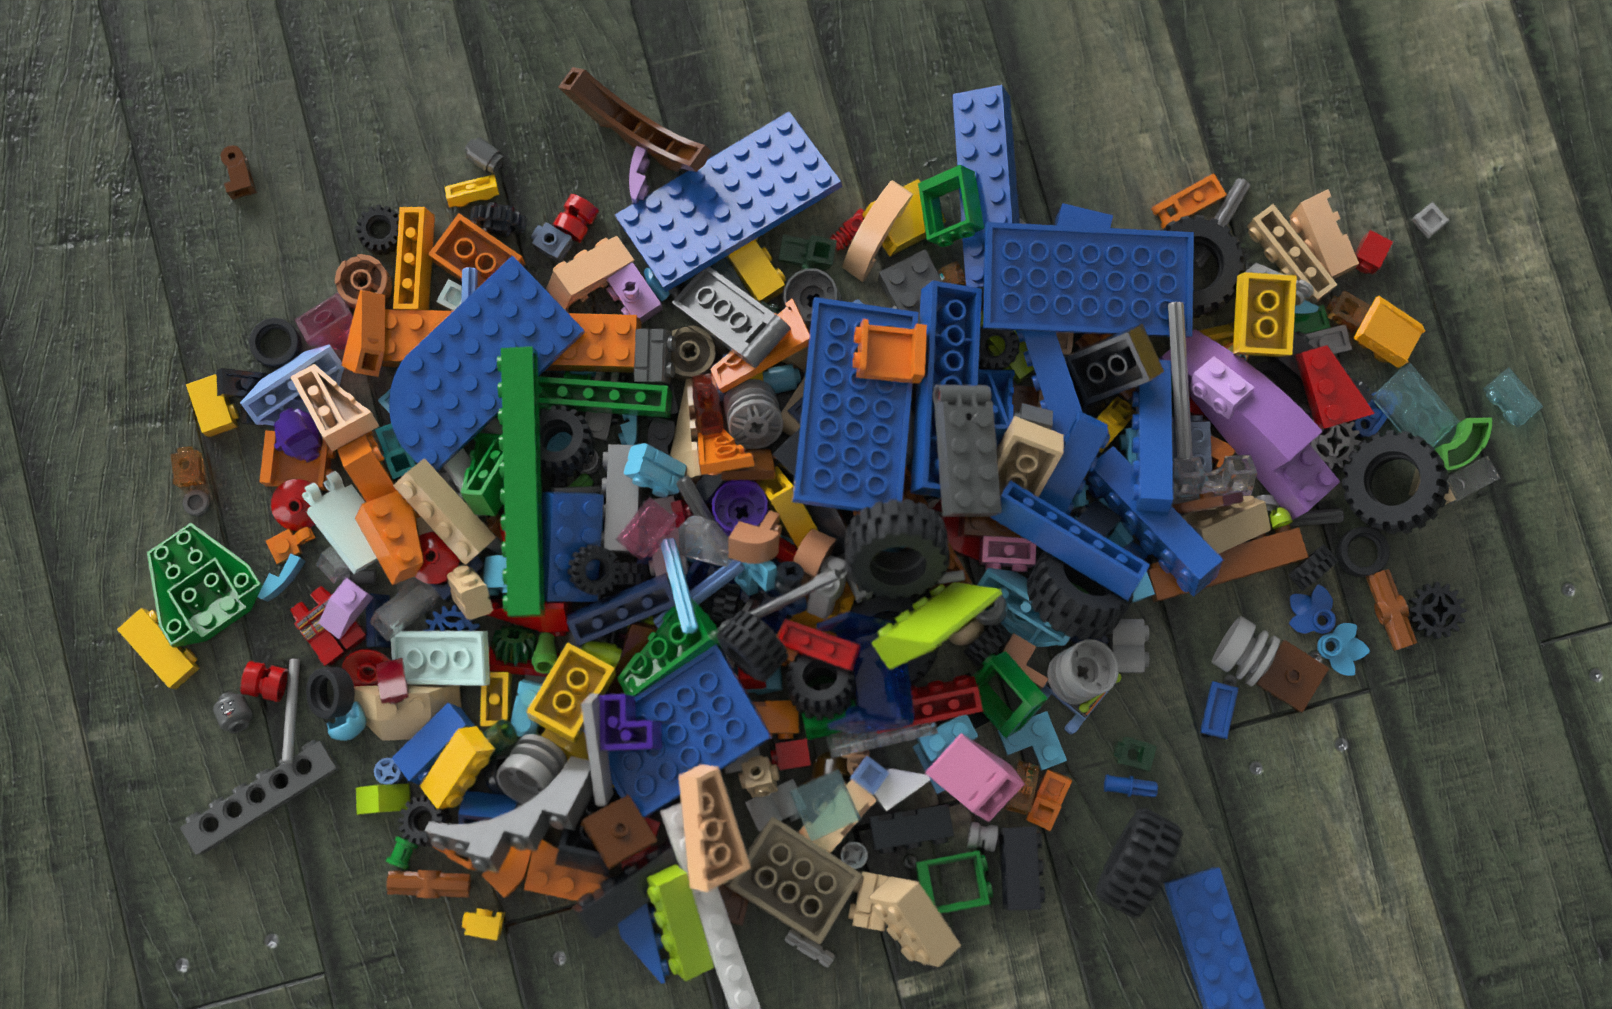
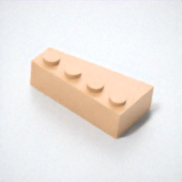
[679,765,751,892]

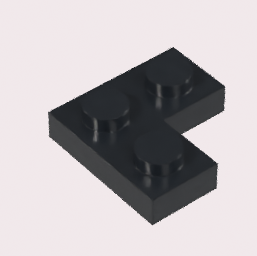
[216,368,268,426]

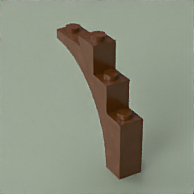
[558,67,712,172]

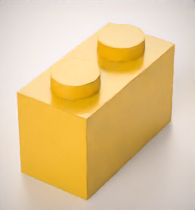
[186,374,239,437]
[480,672,512,728]

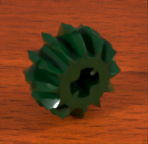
[491,623,537,666]

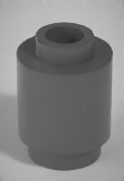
[465,137,504,174]

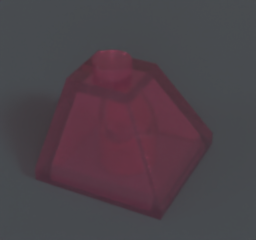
[295,292,354,350]

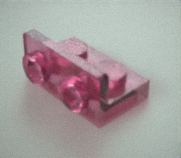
[616,497,678,559]

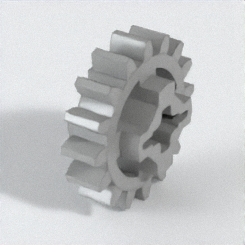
[1309,419,1361,469]

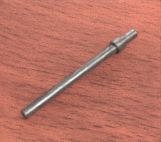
[717,569,841,631]

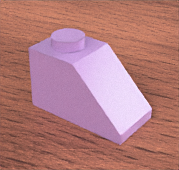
[319,578,373,639]

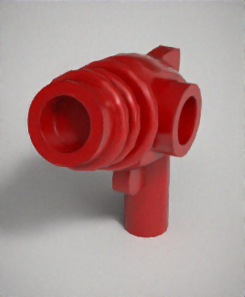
[828,208,865,252]

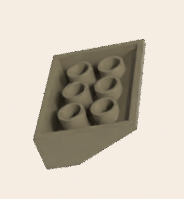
[725,816,863,944]

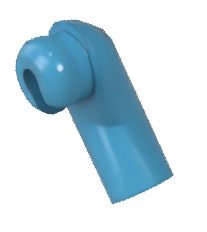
[644,267,670,302]

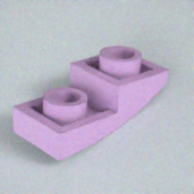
[629,146,650,204]

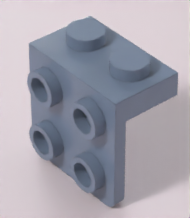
[1172,415,1212,475]

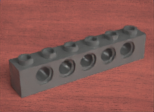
[180,740,341,855]

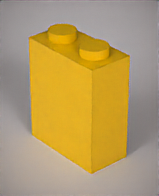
[862,179,946,257]
[755,466,818,548]

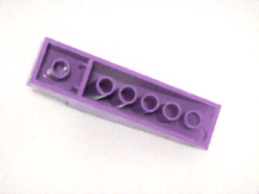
[1159,329,1340,520]

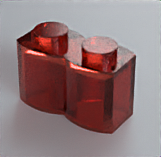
[692,373,724,436]

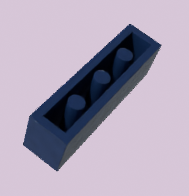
[567,573,676,646]

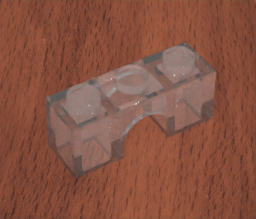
[1172,455,1257,499]

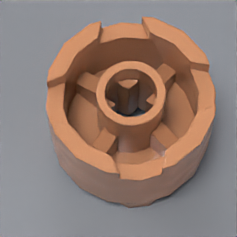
[335,254,392,309]

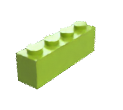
[647,864,714,981]

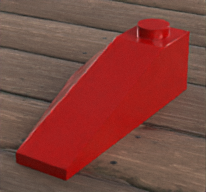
[487,599,573,636]

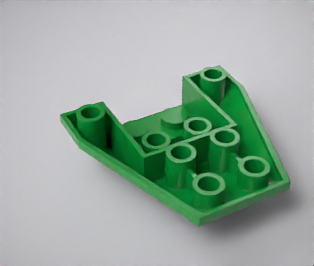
[147,523,262,648]

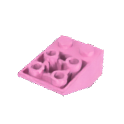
[925,733,1025,822]

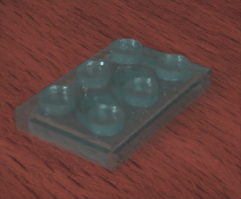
[1372,363,1460,447]

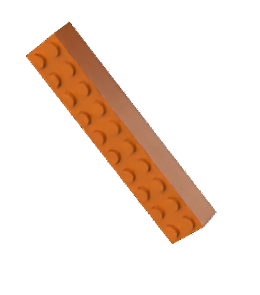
[381,309,641,373]

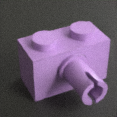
[606,262,662,324]

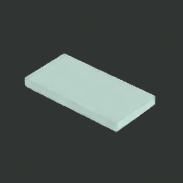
[391,631,490,686]

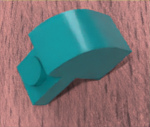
[375,424,417,479]

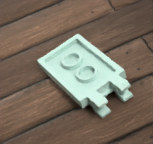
[302,471,378,574]

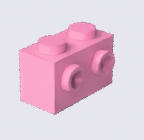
[979,536,1036,572]

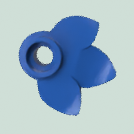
[1289,584,1336,634]

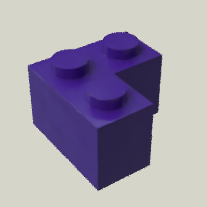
[599,694,662,751]

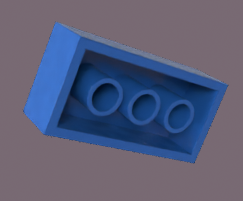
[542,491,604,602]

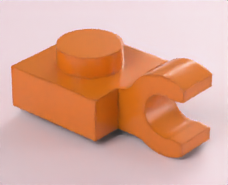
[266,527,316,565]

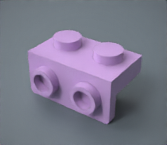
[1189,356,1255,419]

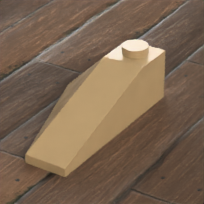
[670,379,702,485]

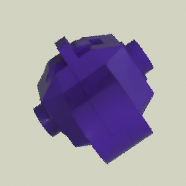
[274,408,323,463]

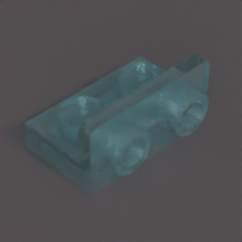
[1483,368,1543,427]

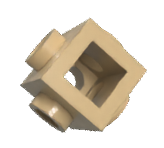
[739,756,780,797]

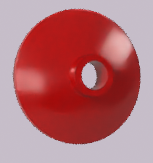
[271,479,315,531]
[414,531,460,584]
[341,649,390,687]

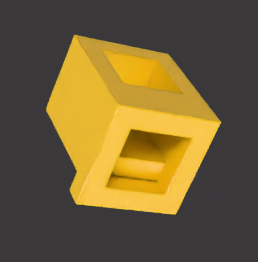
[462,908,505,940]

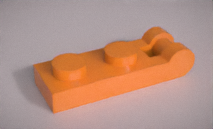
[1151,173,1227,229]

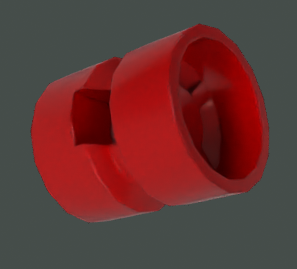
[552,194,599,243]
[240,661,288,702]

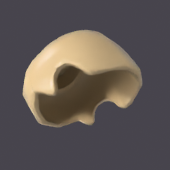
[948,616,984,646]

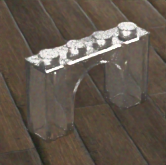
[316,546,440,642]

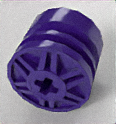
[712,480,770,541]

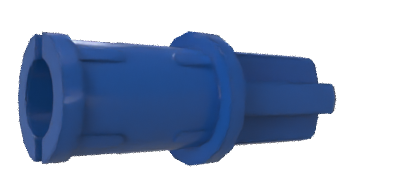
[1104,774,1158,798]

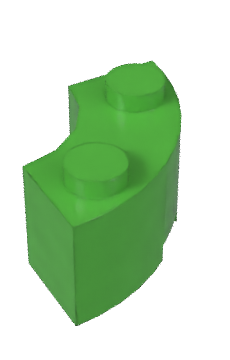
[1435,417,1492,473]

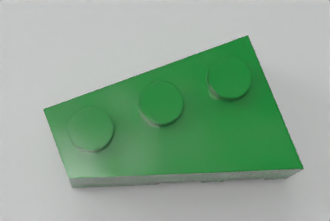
[461,433,504,516]

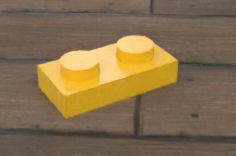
[445,174,499,208]

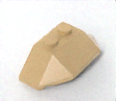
[354,685,462,741]

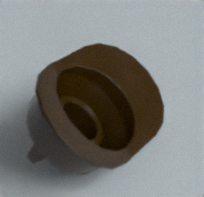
[797,751,852,789]

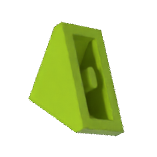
[356,784,411,815]

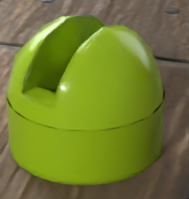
[1269,507,1293,529]

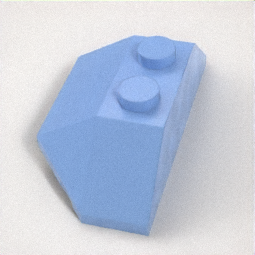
[240,344,344,426]

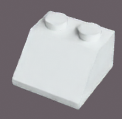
[873,769,931,812]

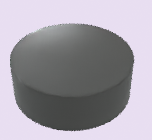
[183,490,211,517]

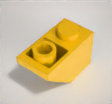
[1097,396,1136,453]

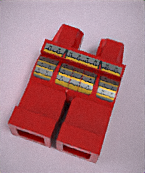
[290,586,367,667]

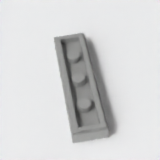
[581,694,613,806]

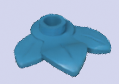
[1317,623,1370,676]

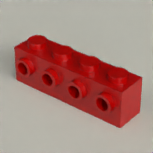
[869,675,983,734]

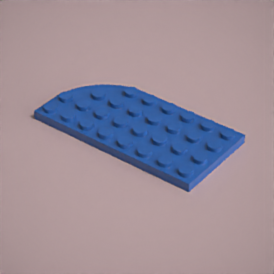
[389,255,585,472]

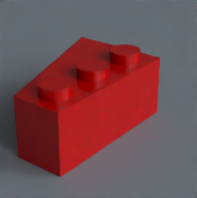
[1295,345,1375,429]

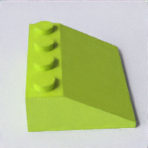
[871,582,1003,670]

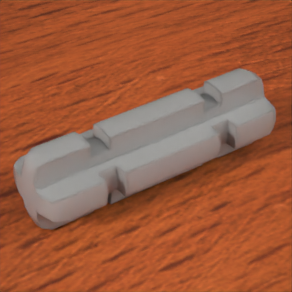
[785,929,835,967]

